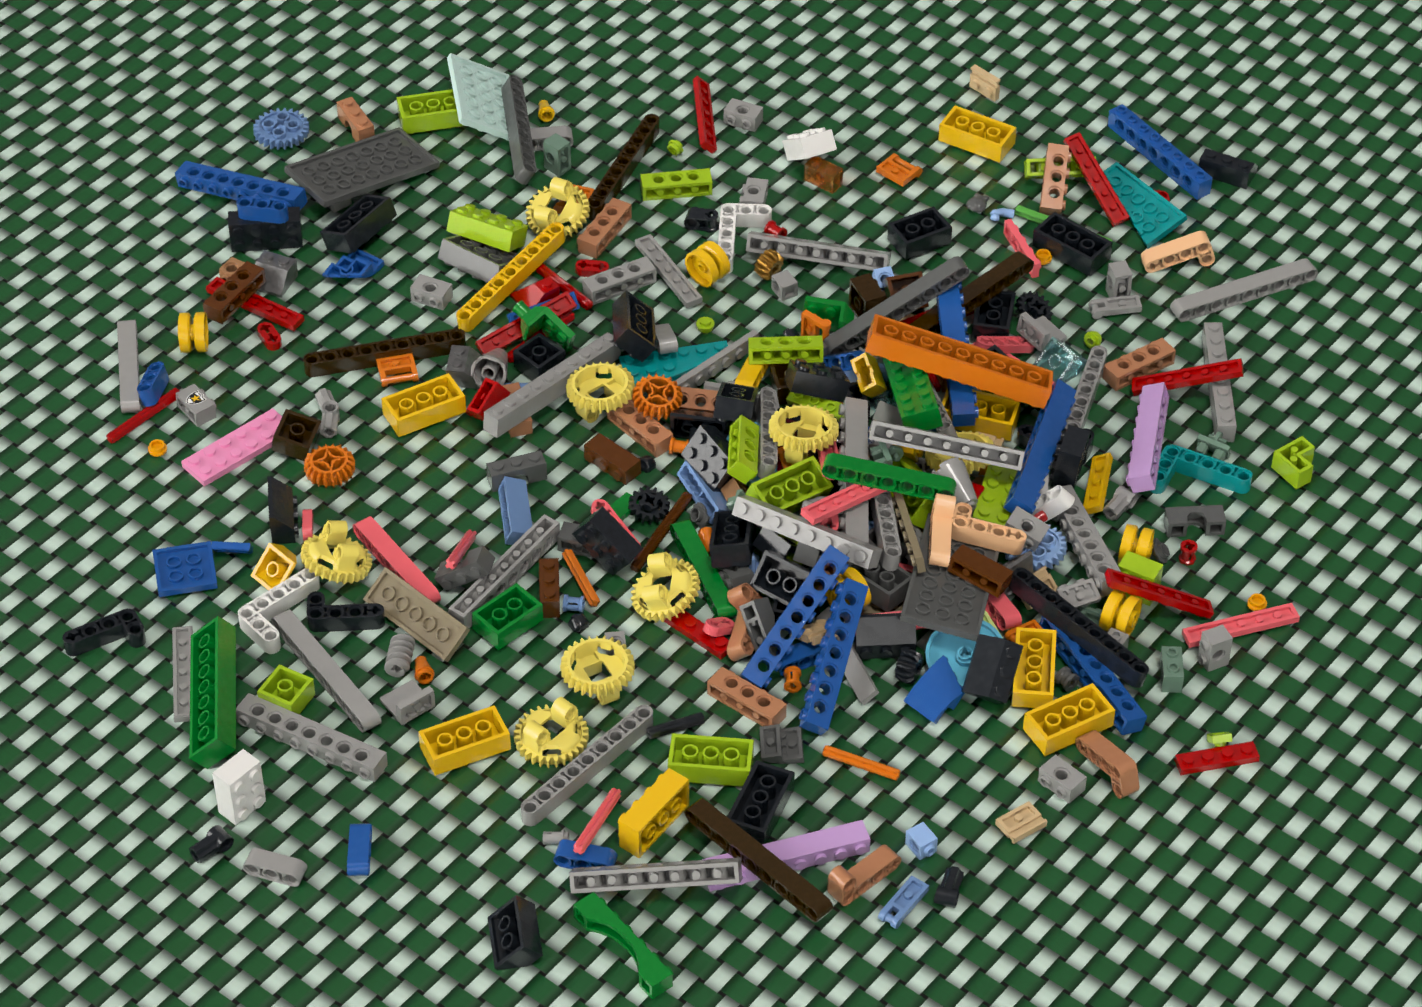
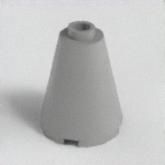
[471,348,508,387]
[931,457,978,510]

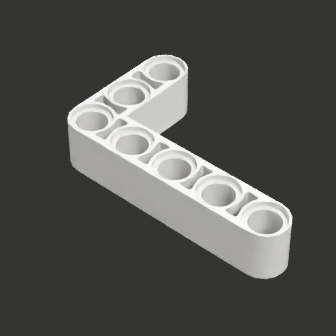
[718,203,772,274]
[1032,466,1075,522]
[238,568,320,654]

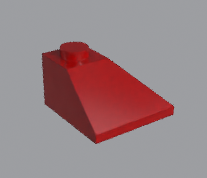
[510,276,560,307]

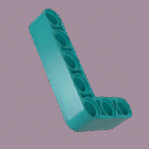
[1150,444,1253,494]

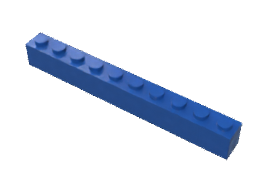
[936,281,979,427]
[1003,379,1077,515]

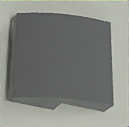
[759,724,804,764]

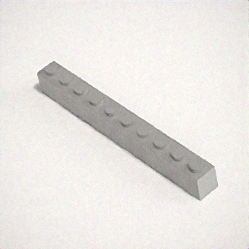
[483,332,621,438]
[838,397,869,543]

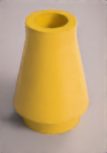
[538,100,555,122]

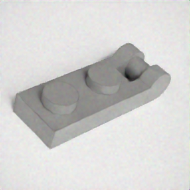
[1088,294,1142,319]

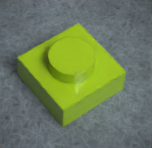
[1207,731,1233,747]

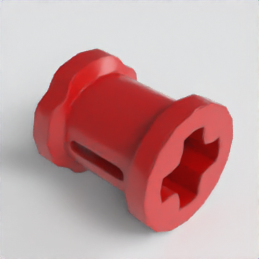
[764,220,787,236]
[1178,540,1198,566]

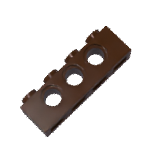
[203,261,266,324]

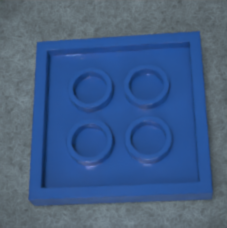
[152,541,218,597]

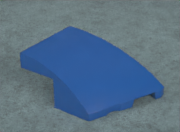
[322,249,385,278]
[904,655,965,724]

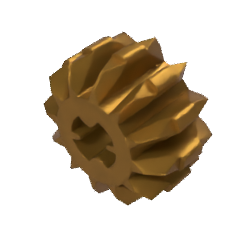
[754,249,784,280]

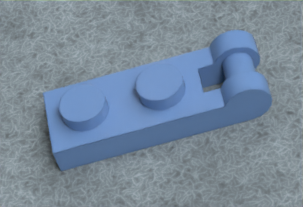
[878,876,929,929]

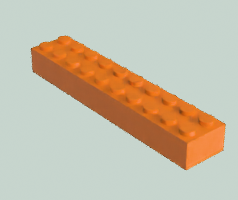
[865,314,1053,409]

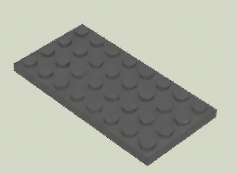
[284,127,440,208]
[899,513,999,641]

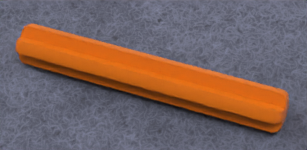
[562,549,600,607]
[822,745,900,780]

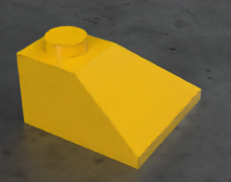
[251,543,297,590]

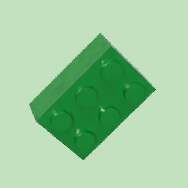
[472,583,543,650]

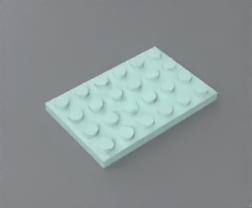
[447,53,509,141]

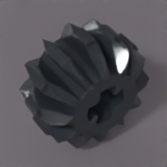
[895,649,923,684]

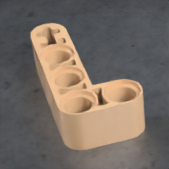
[1140,231,1215,273]
[928,493,956,568]
[951,502,1027,555]

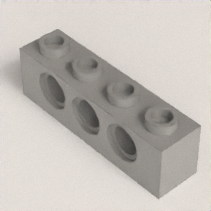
[582,256,656,305]

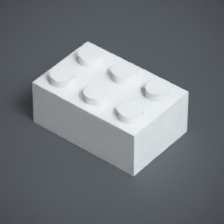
[782,127,837,161]
[212,749,266,825]

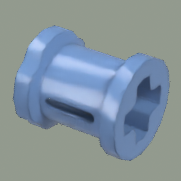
[563,594,585,614]

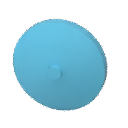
[925,620,1003,688]

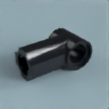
[189,825,234,863]
[934,866,964,908]

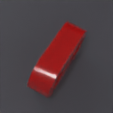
[575,259,609,277]
[257,322,282,351]

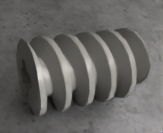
[384,634,415,678]

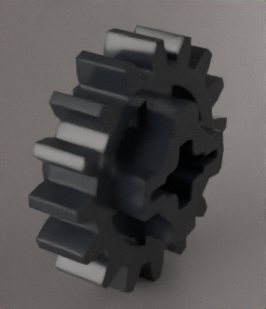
[1014,291,1053,321]
[628,486,670,525]

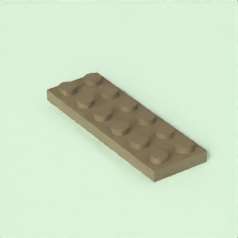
[363,567,471,662]

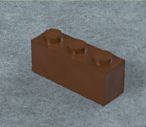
[584,433,641,485]
[947,544,1014,598]
[539,558,560,618]

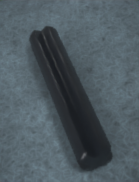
[646,712,705,739]

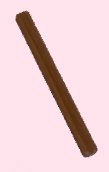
[630,491,692,572]

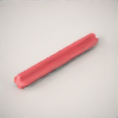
[445,529,477,570]
[573,788,621,854]

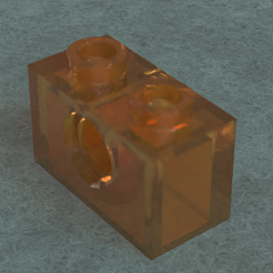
[804,156,843,194]

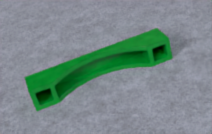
[573,892,673,1000]

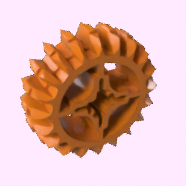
[632,373,683,421]
[304,443,355,488]

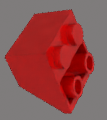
[466,378,511,421]

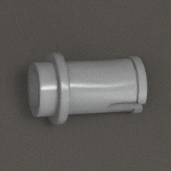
[543,829,569,845]

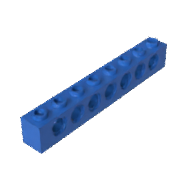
[1108,104,1213,200]
[175,161,308,210]
[739,545,849,689]
[799,578,869,735]
[1039,616,1147,735]

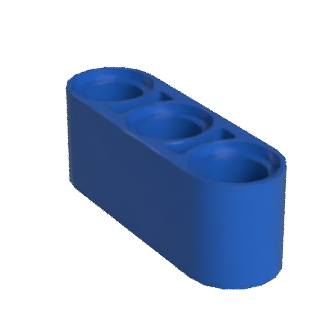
[236,196,289,224]
[813,350,865,371]
[137,361,169,407]
[776,641,831,676]
[347,824,372,876]
[553,839,618,869]

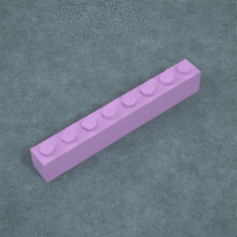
[1126,382,1169,493]
[702,820,871,891]

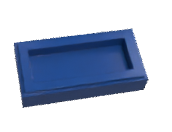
[211,541,253,554]

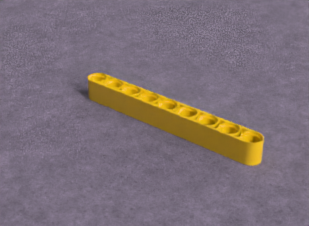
[456,222,565,332]

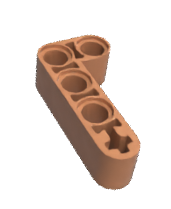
[727,583,763,661]
[1075,730,1140,799]
[827,845,902,906]

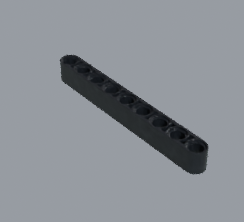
[1009,567,1149,688]

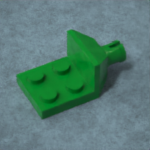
[803,296,855,332]
[512,300,576,353]

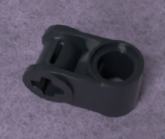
[684,207,719,233]

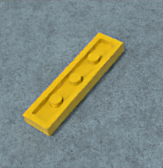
[1083,452,1113,514]

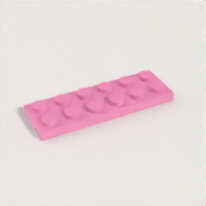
[181,408,282,487]

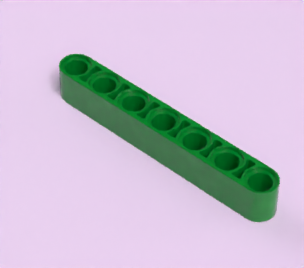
[822,453,957,501]
[670,519,737,618]

